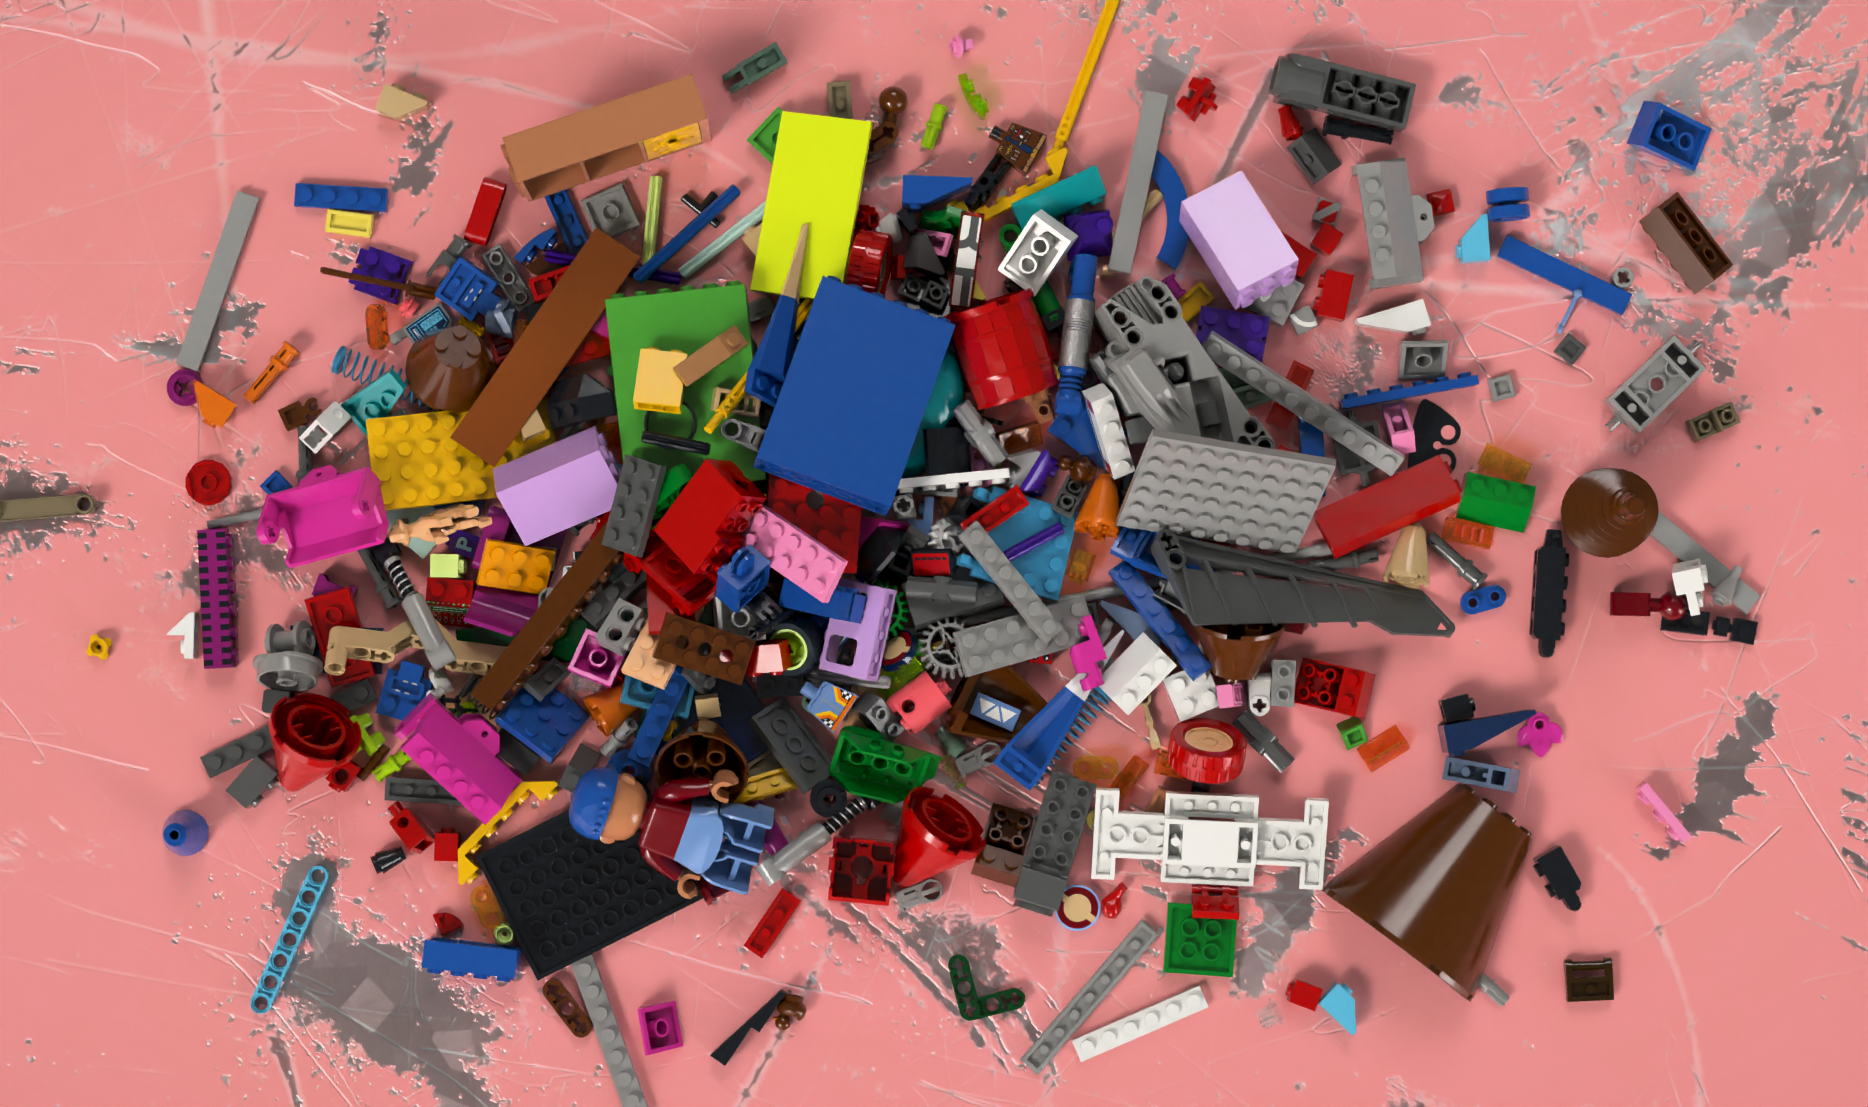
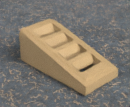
[710,387,761,418]

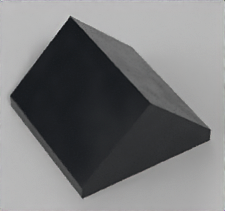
[857,526,905,584]

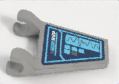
[389,302,453,345]

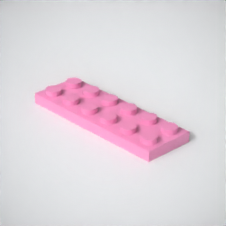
[741,504,848,603]

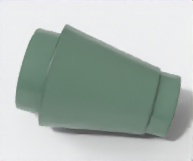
[934,725,968,759]

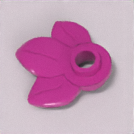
[1517,712,1563,757]

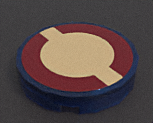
[881,630,918,672]

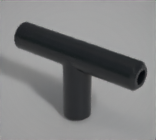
[681,191,721,228]

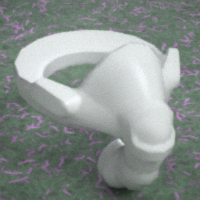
[426,667,454,698]

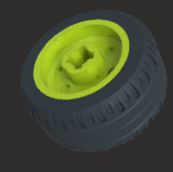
[765,615,825,678]

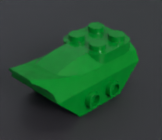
[829,726,941,804]

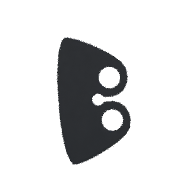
[1408,399,1461,471]

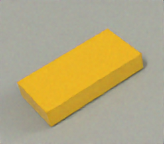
[1177,281,1215,323]

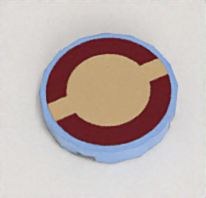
[1055,885,1100,931]

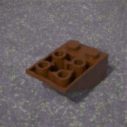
[971,803,1037,888]

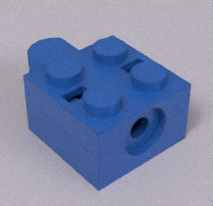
[716,545,771,613]

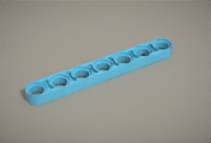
[250,865,330,1014]

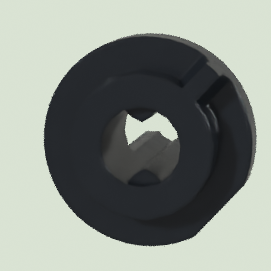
[810,780,847,817]

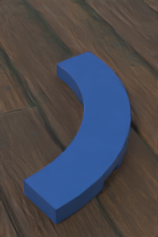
[1151,150,1189,270]

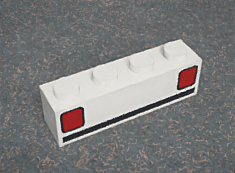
[1082,383,1135,480]

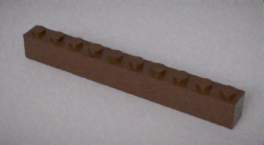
[470,521,624,714]

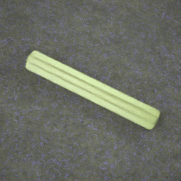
[641,175,663,265]

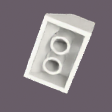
[1099,632,1177,715]

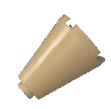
[1383,523,1430,589]

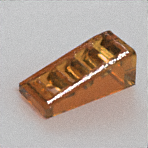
[1442,517,1494,549]

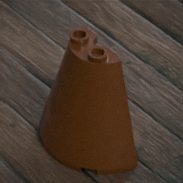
[946,665,1048,743]

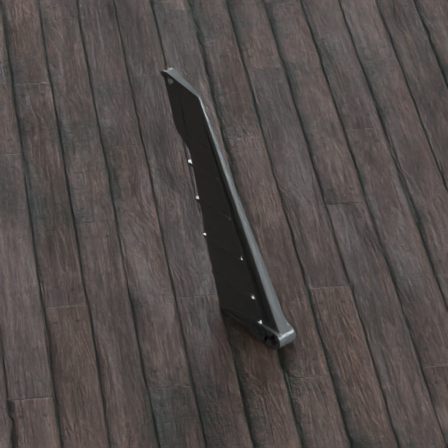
[1151,529,1455,638]

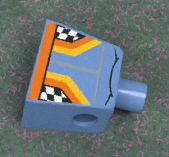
[800,680,858,733]

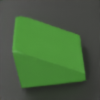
[1336,717,1368,750]

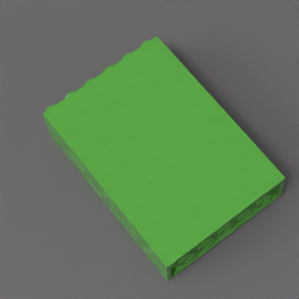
[605,281,768,482]

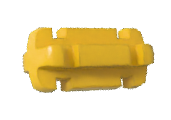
[457,316,485,337]

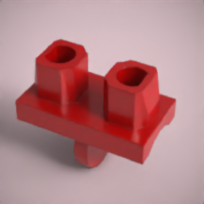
[1177,77,1218,122]

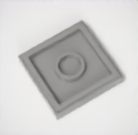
[580,183,641,238]

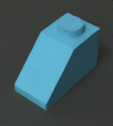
[1455,214,1490,264]
[1318,982,1356,1035]

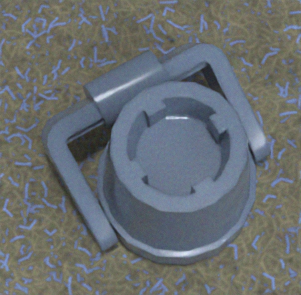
[485,298,520,339]

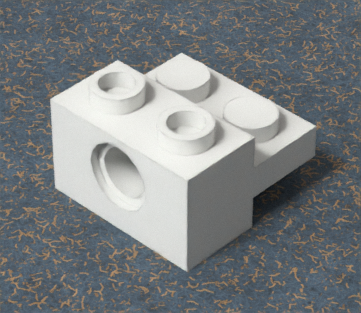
[1672,559,1708,616]

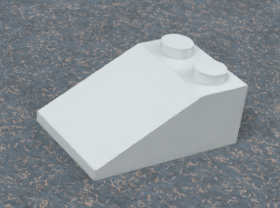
[997,209,1078,297]

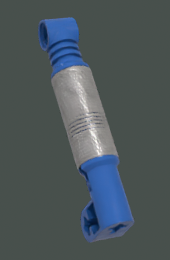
[1054,254,1098,416]

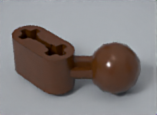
[867,86,908,157]

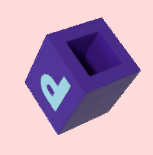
[446,530,480,559]

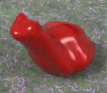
[1101,882,1128,919]

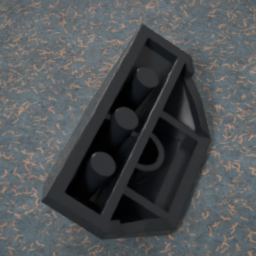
[547,373,618,431]

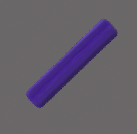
[1003,522,1064,562]

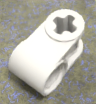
[1246,673,1271,717]

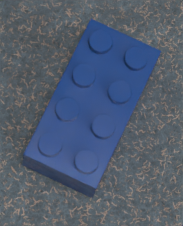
[421,937,522,982]

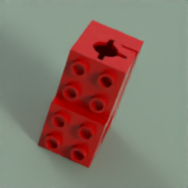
[653,459,767,574]

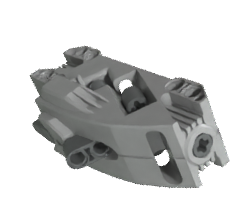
[1088,276,1275,449]

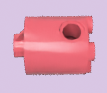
[886,670,952,735]

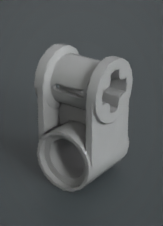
[721,418,766,452]

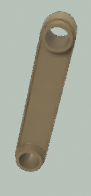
[0,494,97,522]

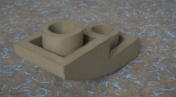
[1685,402,1741,443]

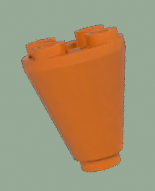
[1074,474,1121,541]

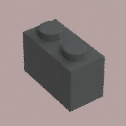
[225,755,279,809]

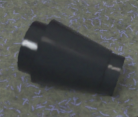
[370,846,406,874]

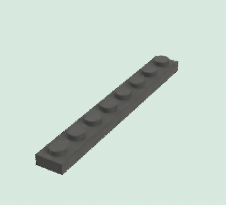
[200,678,378,778]

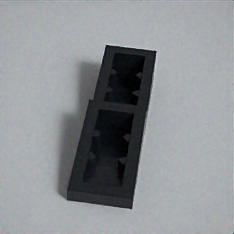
[710,989,786,1066]

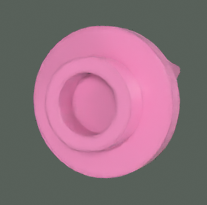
[949,35,974,58]

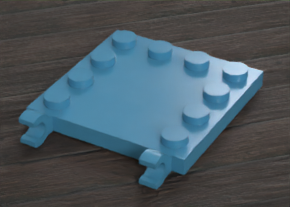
[956,486,1079,602]

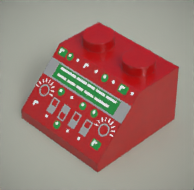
[425,577,477,628]

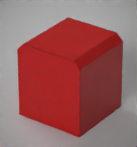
[1310,222,1344,257]

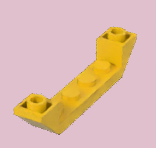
[945,146,1068,225]
[458,781,559,885]

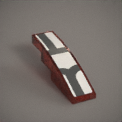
[949,211,985,309]

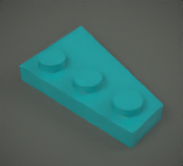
[340,368,407,437]

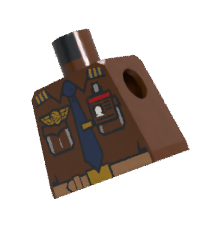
[989,123,1047,176]

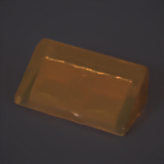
[1357,725,1410,772]
[1108,755,1149,801]

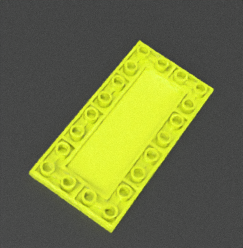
[750,111,873,299]

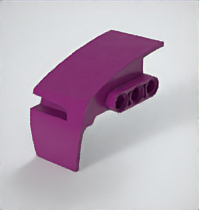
[463,505,568,637]

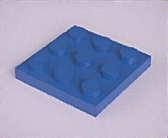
[495,673,590,763]

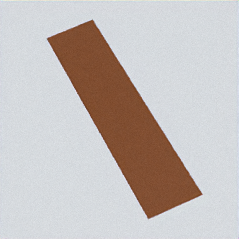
[450,227,640,468]

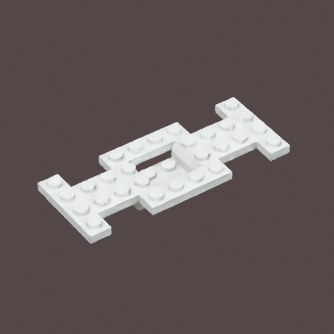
[1091,787,1329,890]

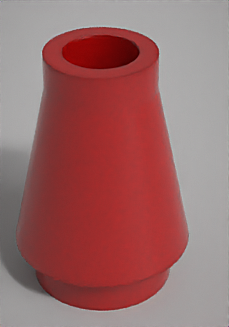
[1278,105,1304,141]

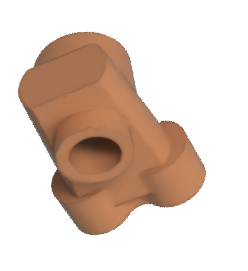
[1024,388,1055,425]

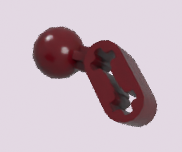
[1610,591,1687,620]

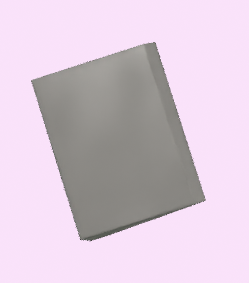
[1398,340,1449,379]

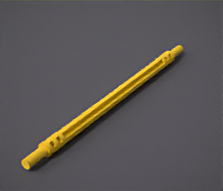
[1052,0,1120,149]
[704,250,851,434]

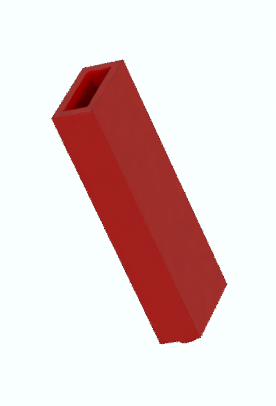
[1314,455,1462,559]

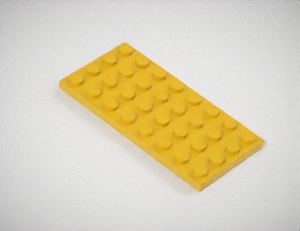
[366,400,556,511]

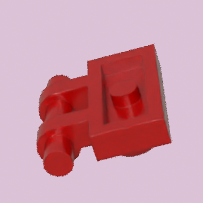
[1192,884,1240,920]

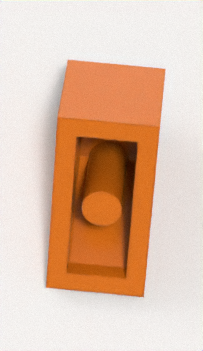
[192,379,237,429]

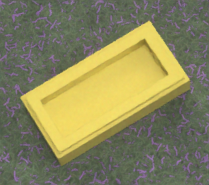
[325,209,374,238]

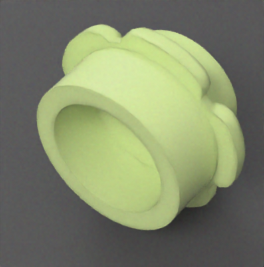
[493,922,515,945]

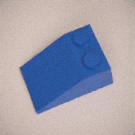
[1627,101,1712,171]
[902,175,973,213]
[1047,398,1127,470]

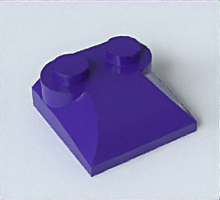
[1063,209,1113,261]
[1020,449,1059,499]

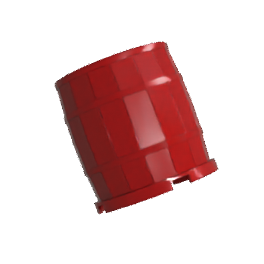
[943,288,1059,410]

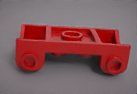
[623,530,718,618]

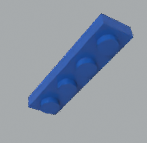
[294,183,389,213]

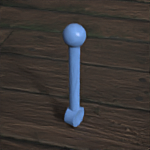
[1556,289,1583,334]

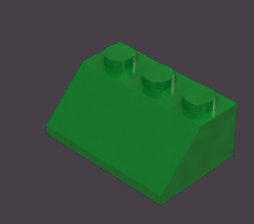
[1455,472,1536,533]

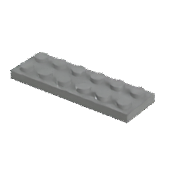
[953,596,1090,678]

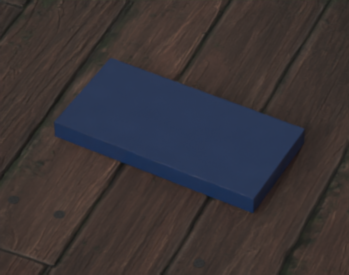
[710,678,769,763]

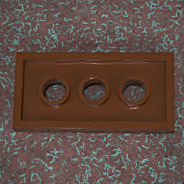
[652,612,756,685]

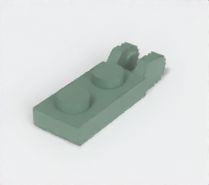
[722,42,788,94]

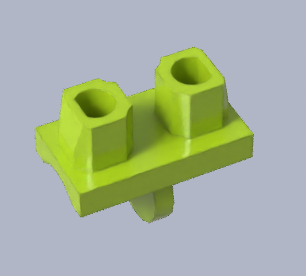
[349,713,386,757]

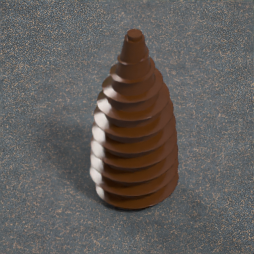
[1561,468,1659,558]

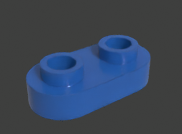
[1459,585,1506,615]

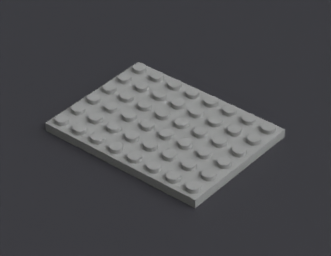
[1116,429,1336,553]

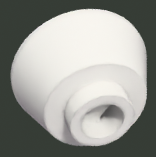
[876,213,903,244]

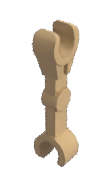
[1139,694,1161,750]

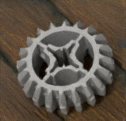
[919,617,973,679]

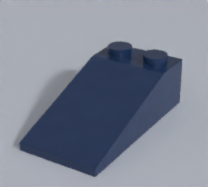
[1437,709,1536,757]

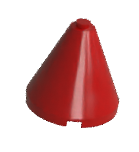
[268,693,362,792]
[893,787,986,887]

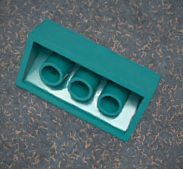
[1011,165,1106,232]

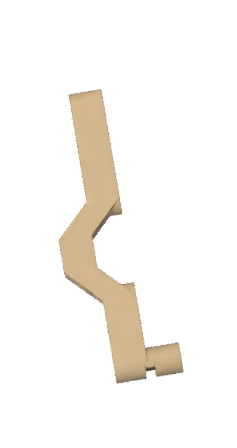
[324,619,534,680]

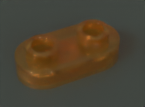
[365,304,389,350]

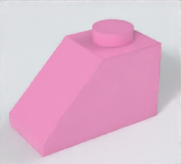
[1381,402,1416,454]

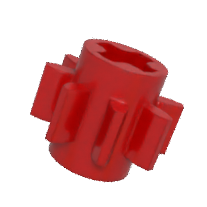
[855,204,880,231]

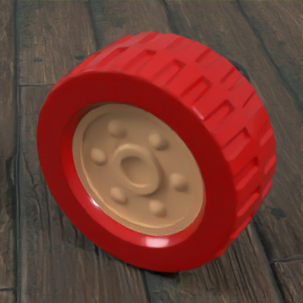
[1167,718,1247,793]

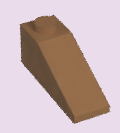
[673,325,748,387]

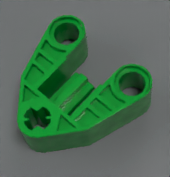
[650,464,693,530]

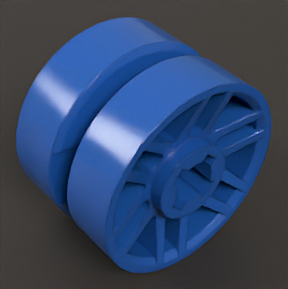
[1486,187,1530,222]

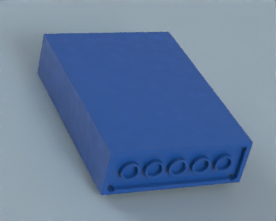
[753,276,955,516]

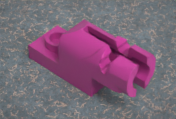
[1070,614,1107,691]

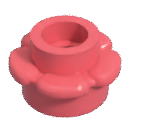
[399,297,419,319]

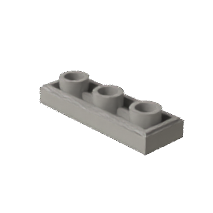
[481,243,536,314]

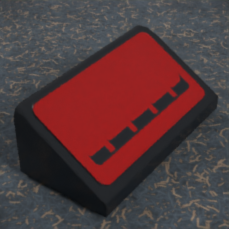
[910,548,959,577]

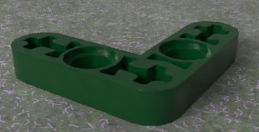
[948,954,1025,1021]

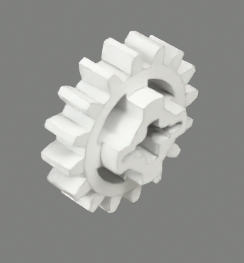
[928,517,970,560]

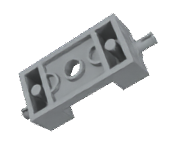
[1603,335,1707,434]

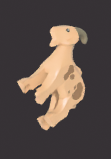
[389,503,492,547]

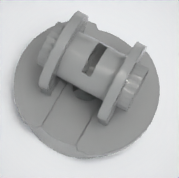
[253,620,323,691]

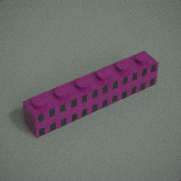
[197,529,239,669]

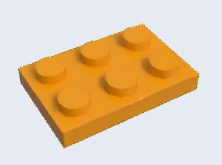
[476,538,555,594]

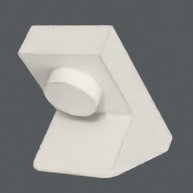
[1002,446,1041,489]
[167,612,199,659]

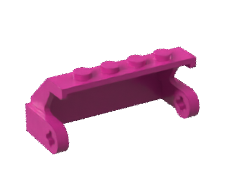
[256,465,389,568]
[394,693,522,825]

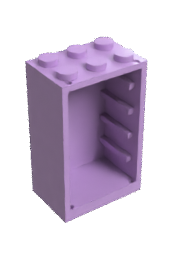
[1179,170,1299,309]
[493,426,622,546]

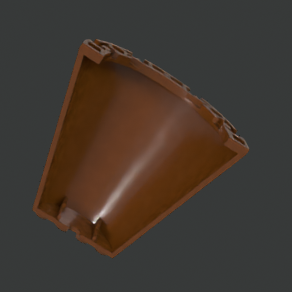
[1321,784,1532,1002]

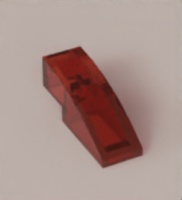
[1265,360,1314,432]

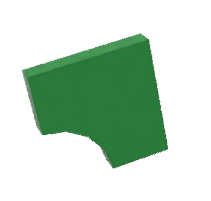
[919,205,970,241]

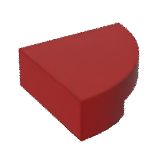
[433,912,464,936]

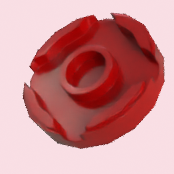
[185,460,232,505]

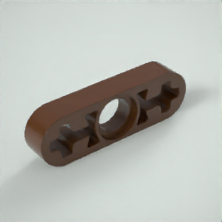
[542,979,592,1038]

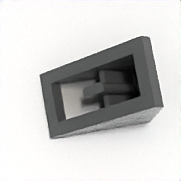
[903,232,945,276]

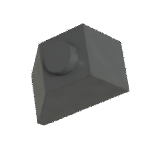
[558,744,601,793]

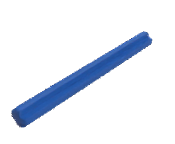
[633,184,741,284]

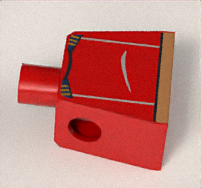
[388,801,435,854]

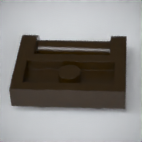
[1564,957,1614,1002]

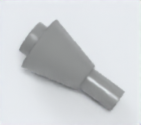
[1710,565,1743,606]

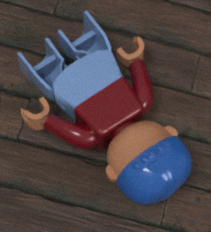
[569,763,774,899]

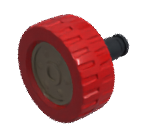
[846,230,893,296]

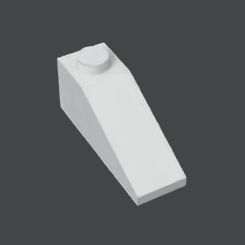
[1354,299,1431,336]

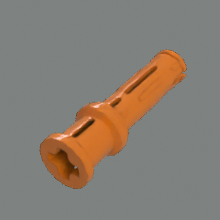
[243,340,301,405]

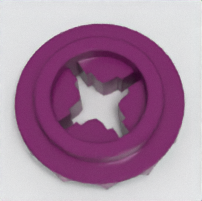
[167,369,203,406]

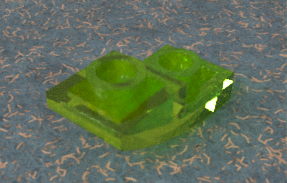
[957,73,989,120]
[877,651,924,700]

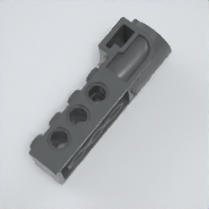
[1269,54,1416,132]
[1013,771,1096,917]

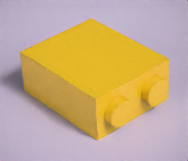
[633,347,688,414]

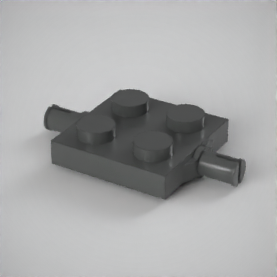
[1332,409,1381,487]

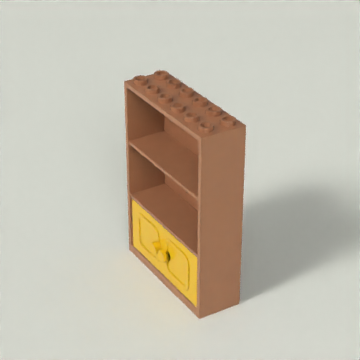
[500,74,712,202]

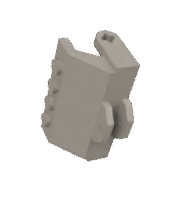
[1351,158,1435,290]

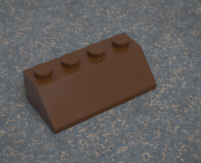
[1639,192,1733,294]

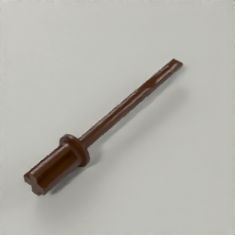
[320,267,437,300]

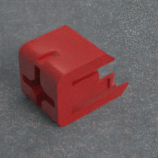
[828,835,895,906]

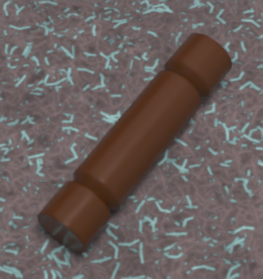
[357,744,390,781]

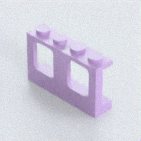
[819,578,897,682]

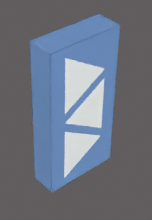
[970,692,1021,732]

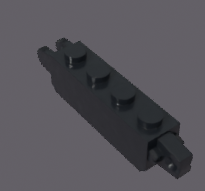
[1529,529,1569,658]

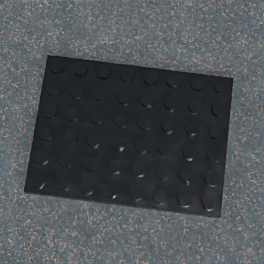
[475,773,703,981]

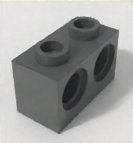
[851,691,905,742]

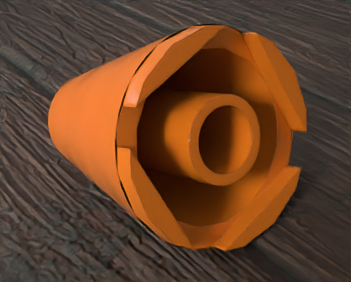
[583,684,639,737]

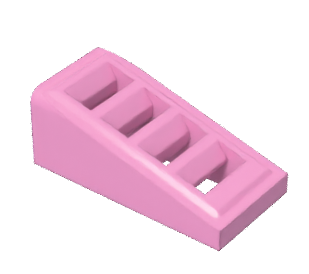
[1216,682,1248,709]

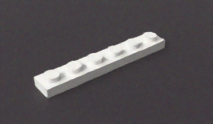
[897,468,1010,494]
[1072,985,1208,1062]

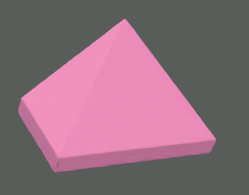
[918,228,954,257]

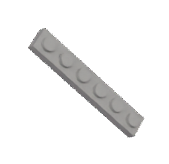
[957,520,1063,643]

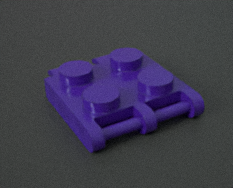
[348,246,414,305]

